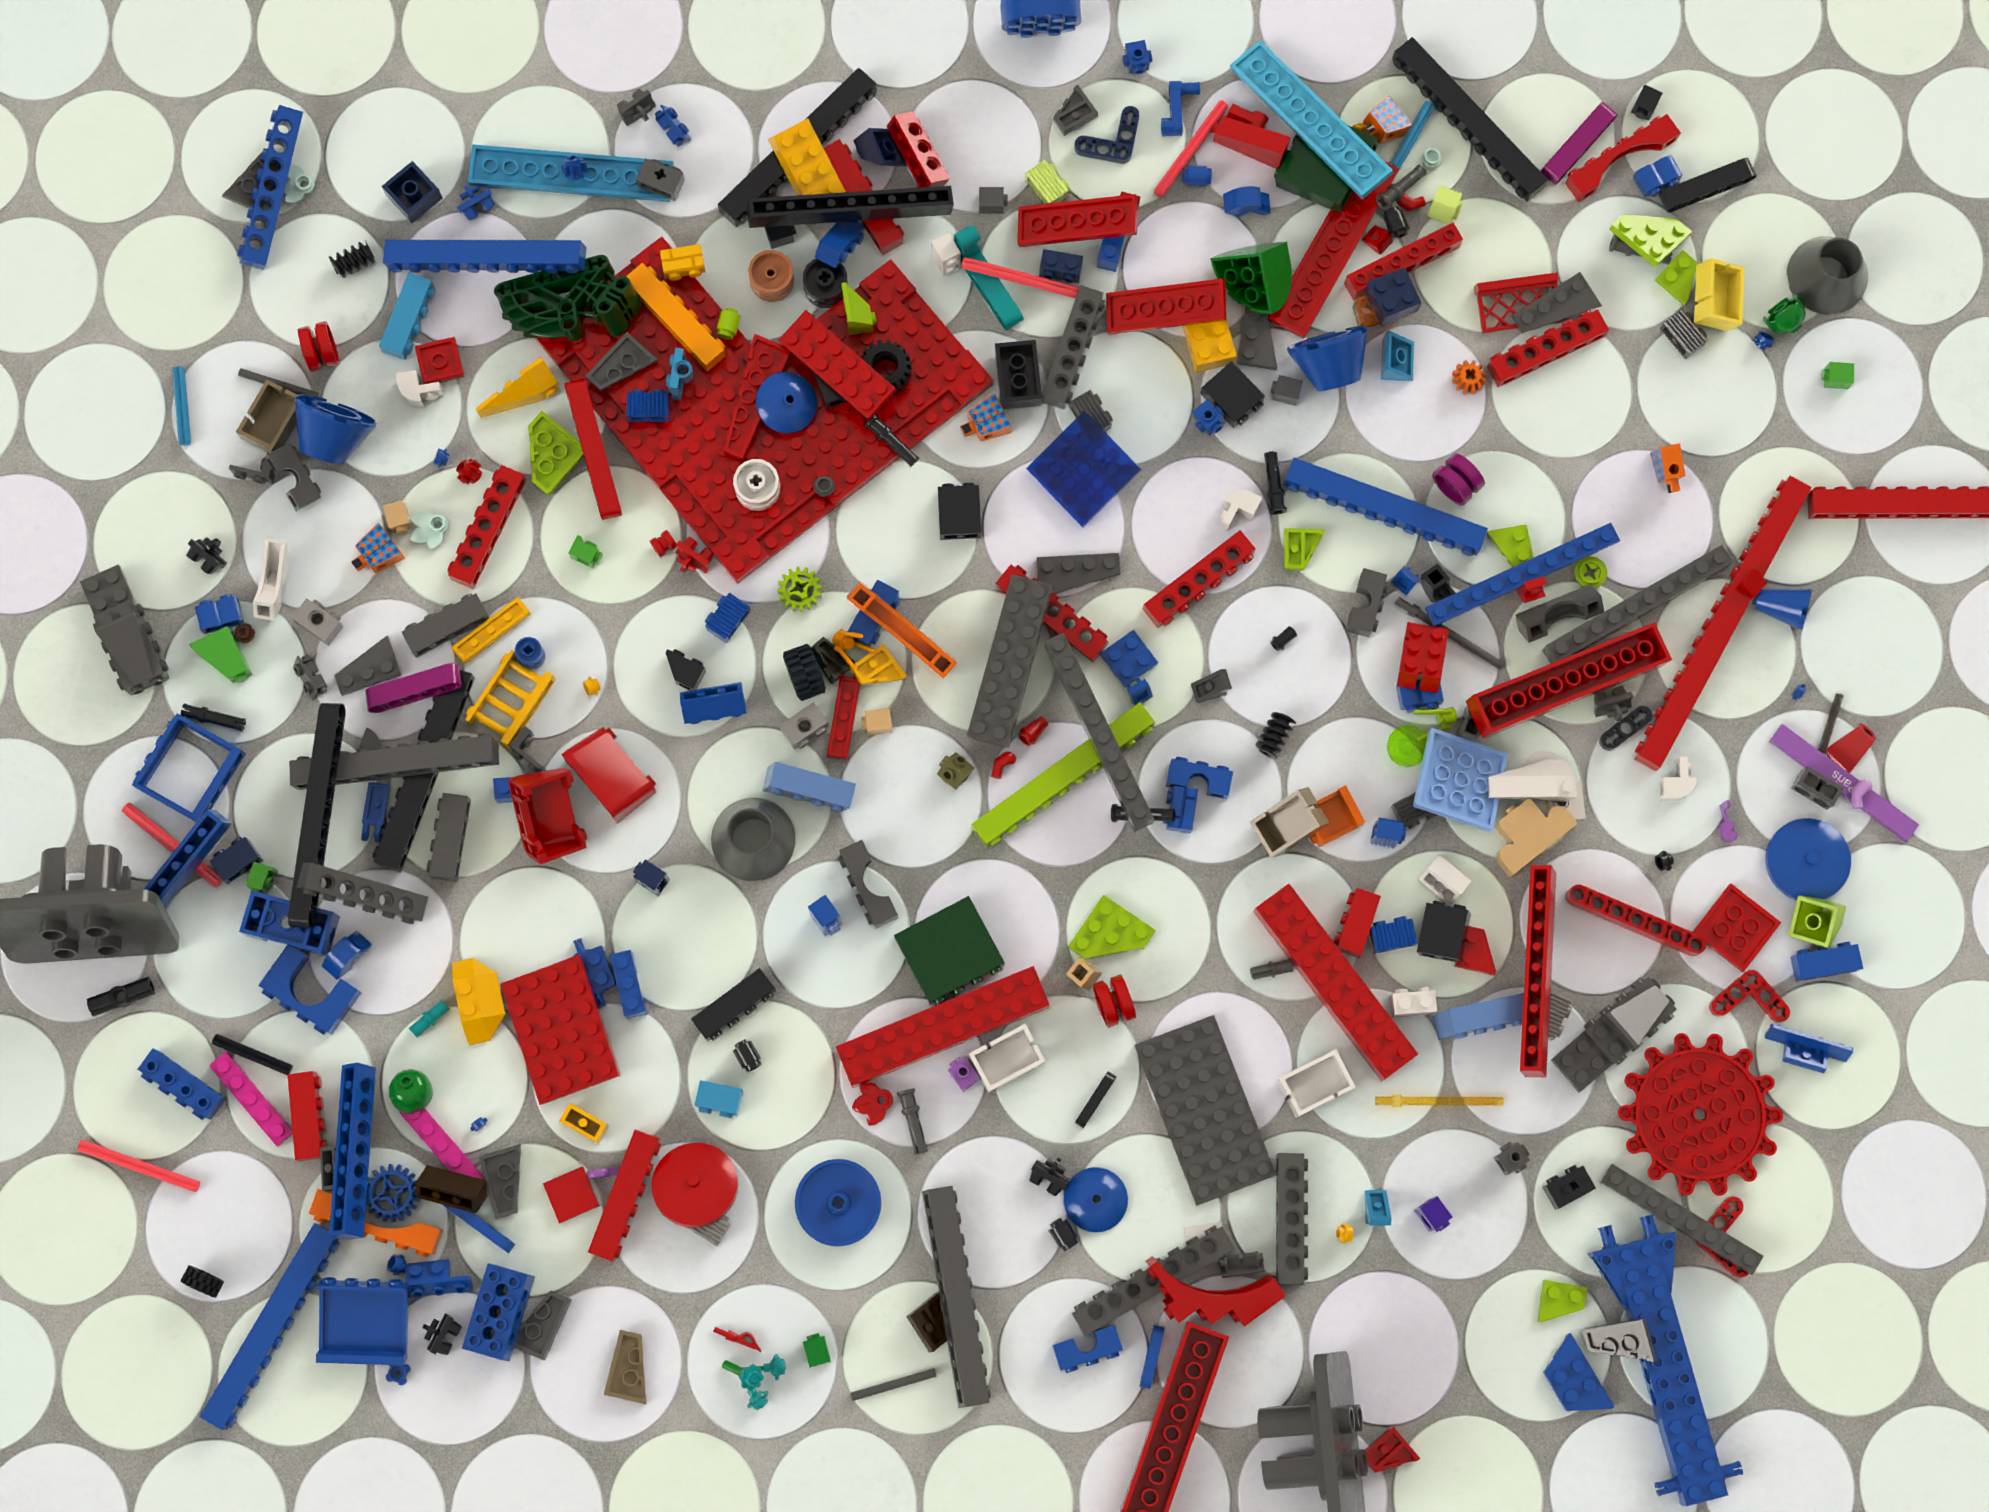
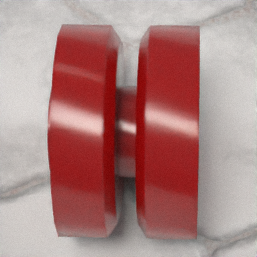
[297,321,340,372]
[1092,974,1136,1028]

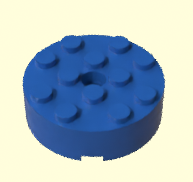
[1000,0,1082,38]

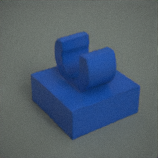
[1391,566,1420,595]
[1127,678,1153,706]

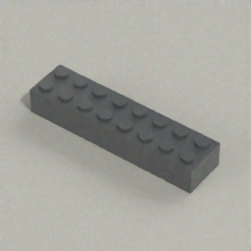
[967,574,1054,748]

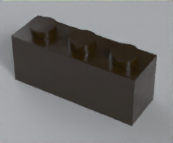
[415,1165,488,1214]

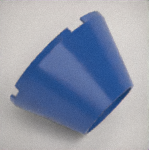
[1287,326,1368,392]
[295,394,377,464]

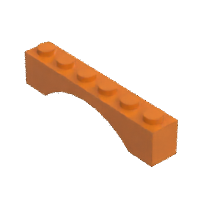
[846,581,957,679]
[309,1189,443,1257]

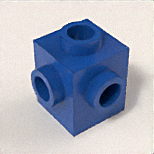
[1122,40,1152,74]
[1192,399,1225,436]

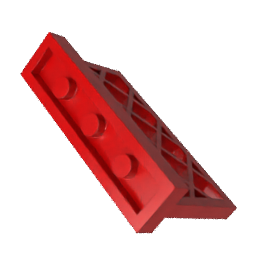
[1474,272,1563,334]

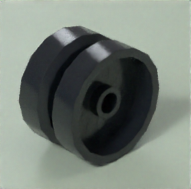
[803,259,848,308]

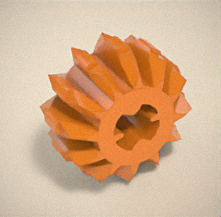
[1452,360,1487,395]

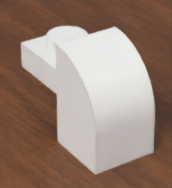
[396,370,443,407]
[1219,489,1263,531]
[1659,757,1697,802]

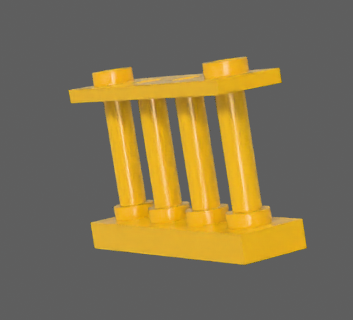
[465,650,556,749]

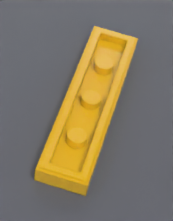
[451,597,531,664]

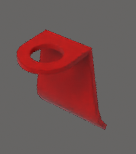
[1825,724,1876,773]

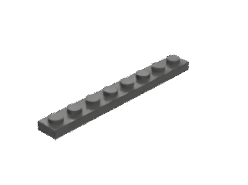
[1600,1164,1764,1275]

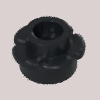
[1655,851,1674,871]

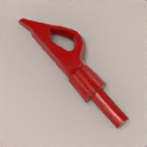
[713,1327,761,1352]

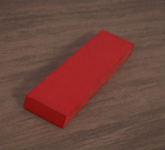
[827,675,860,760]

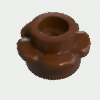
[234,623,255,643]

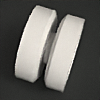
[733,459,780,511]

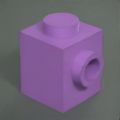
[948,1057,980,1092]

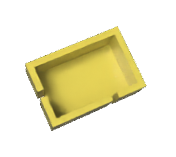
[1694,258,1745,332]

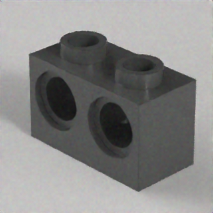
[1791,766,1844,810]

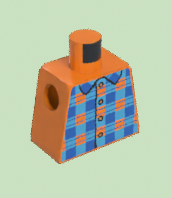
[1361,95,1412,144]
[960,393,1012,441]
[1650,443,1685,493]
[351,523,405,573]

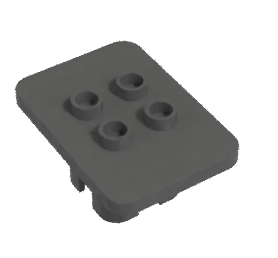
[0,844,180,964]
[1257,1351,1368,1512]

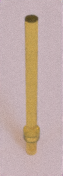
[1375,1094,1504,1107]

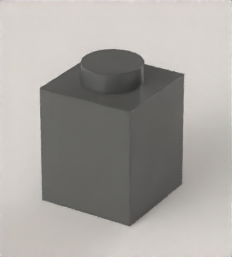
[979,187,1008,214]
[1270,375,1303,406]

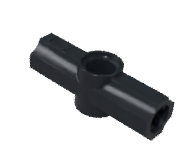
[87,977,155,1017]

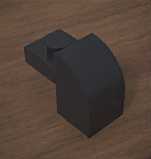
[1421,564,1455,603]

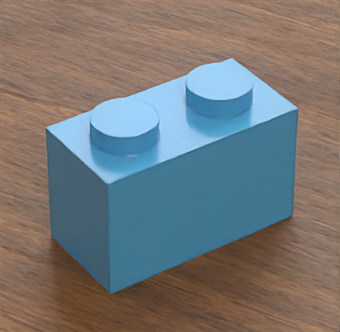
[694,1080,743,1118]

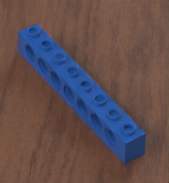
[237,105,303,270]
[329,1062,376,1240]

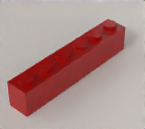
[824,139,904,255]
[588,1130,662,1261]

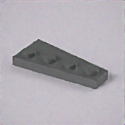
[1511,272,1602,333]

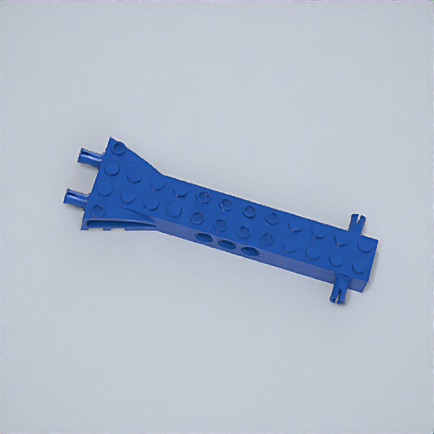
[1587,1214,1743,1506]

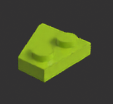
[1655,250,1698,306]
[1486,524,1534,567]
[1284,528,1324,571]
[1537,1280,1587,1322]

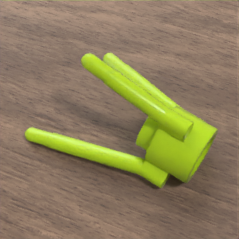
[1413,707,1457,741]

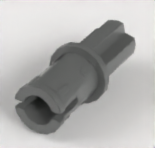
[1250,959,1293,980]

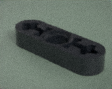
[1599,706,1653,751]
[1075,1071,1117,1129]

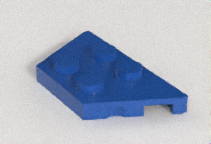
[1543,1333,1614,1411]

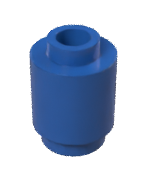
[1182,165,1212,186]

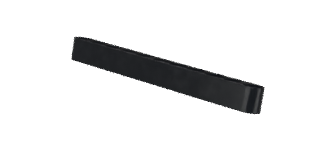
[288,703,346,928]

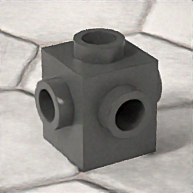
[1493,1142,1530,1176]

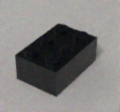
[995,340,1042,409]

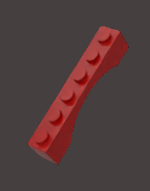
[1565,114,1681,202]

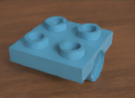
[666,348,693,401]

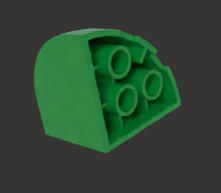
[1210,241,1292,314]

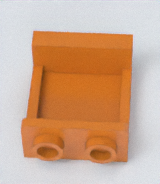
[1309,785,1365,848]

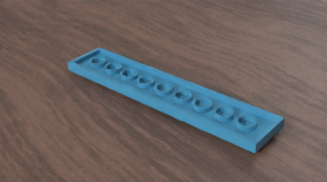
[468,144,674,202]

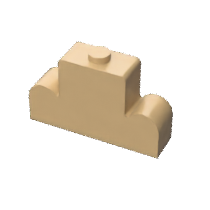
[1495,798,1578,878]

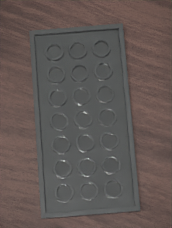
[1134,1015,1276,1206]

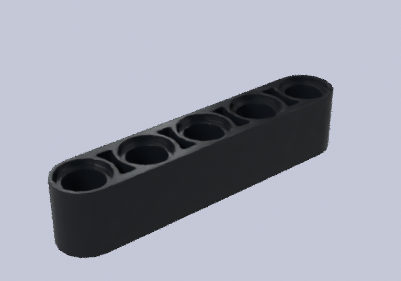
[1659,157,1757,213]

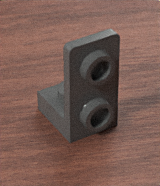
[229,453,275,484]
[509,726,546,773]

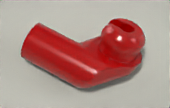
[1396,193,1426,211]
[991,752,1016,779]

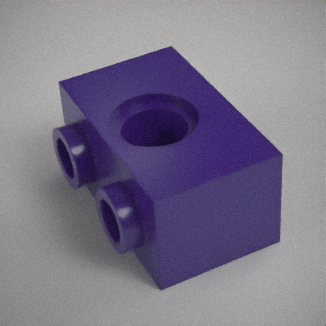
[1414,1196,1453,1232]

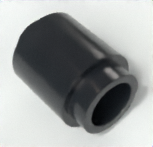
[1383,206,1410,238]
[733,1039,762,1073]
[1048,1218,1078,1251]

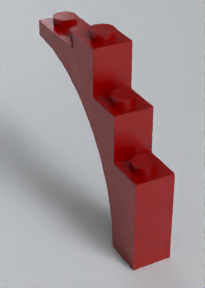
[1145,1256,1286,1327]

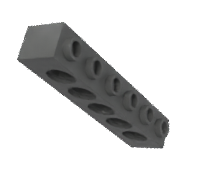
[1042,285,1106,409]
[296,863,428,924]
[1276,1153,1308,1285]

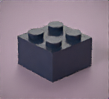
[381,161,443,223]
[1364,267,1421,326]

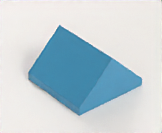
[1381,331,1414,381]

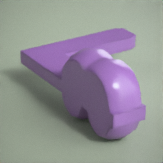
[1719,800,1737,842]
[587,1166,620,1179]

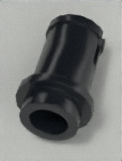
[1270,626,1297,651]

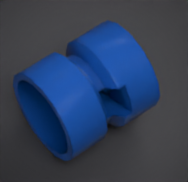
[515,637,545,670]

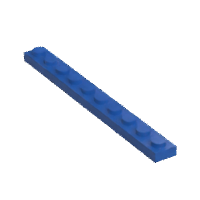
[1425,523,1620,627]

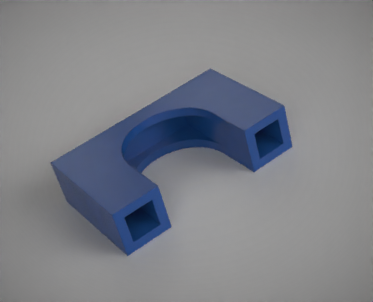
[258,945,362,1035]

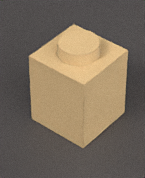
[383,500,412,535]
[861,708,893,735]
[1066,958,1103,990]

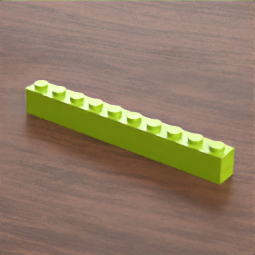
[971,702,1155,847]

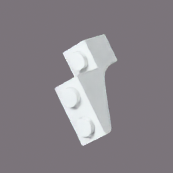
[253,538,288,621]

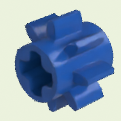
[561,155,588,180]

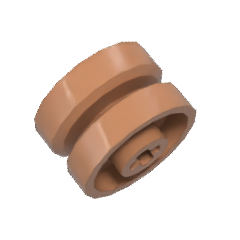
[748,250,794,302]

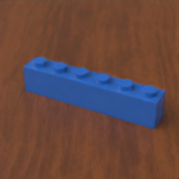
[144,809,232,908]

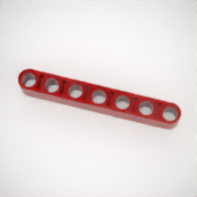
[564,379,622,520]
[1565,884,1707,956]

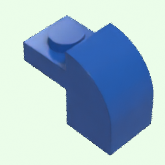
[1223,186,1270,217]
[322,931,372,980]

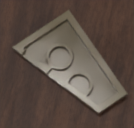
[604,1330,646,1404]

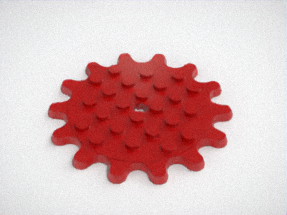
[1618,1033,1783,1196]

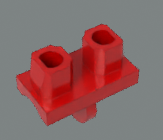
[675,537,713,574]

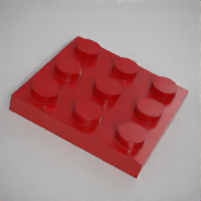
[1692,883,1782,972]

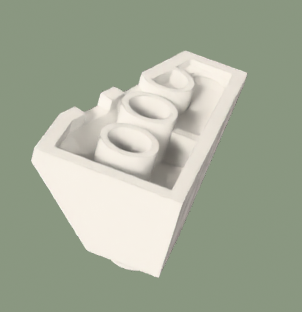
[1488,759,1577,802]

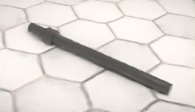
[1395,597,1504,670]

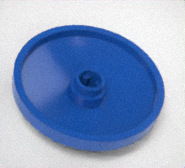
[1765,818,1851,900]
[795,1159,881,1247]

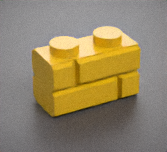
[660,244,706,281]
[559,1103,609,1144]

